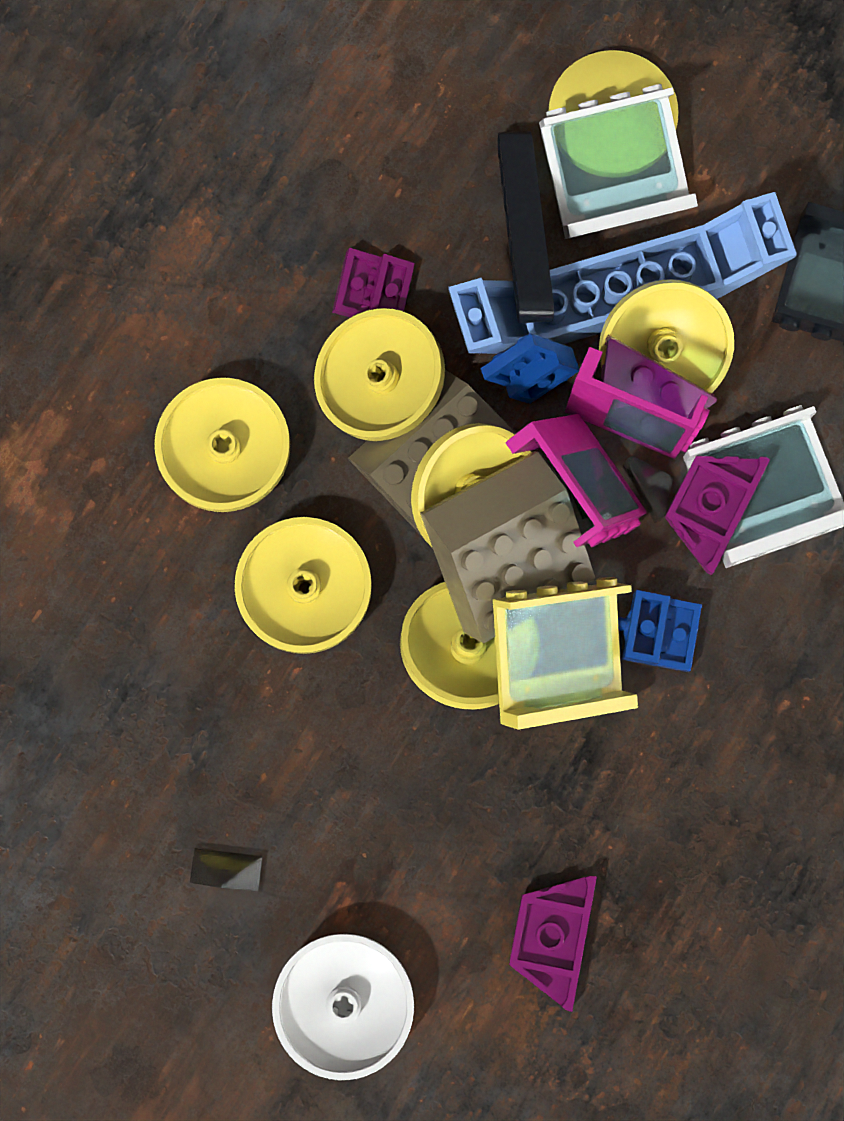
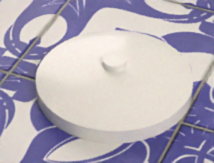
[272,934,414,1080]

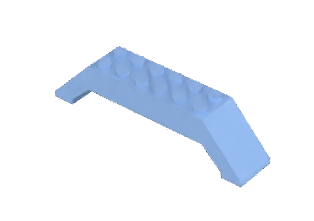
[448,192,797,354]

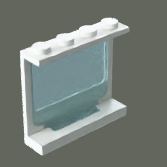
[539,84,698,239]
[683,405,844,568]

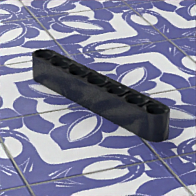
[497,131,554,323]

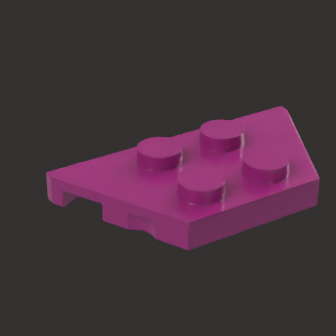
[601,335,717,441]
[665,456,770,575]
[509,875,597,1012]

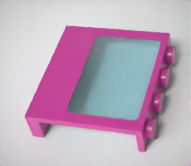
[565,347,710,459]
[505,414,647,548]

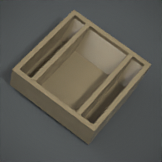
[348,370,534,536]
[420,451,596,643]

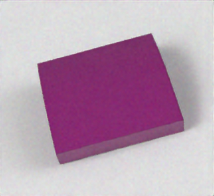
[332,248,415,317]

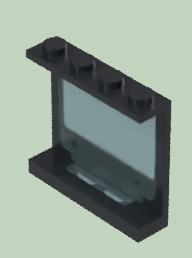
[771,202,844,345]

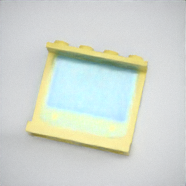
[493,577,638,730]

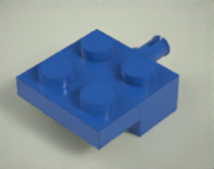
[481,334,580,404]
[604,590,702,672]

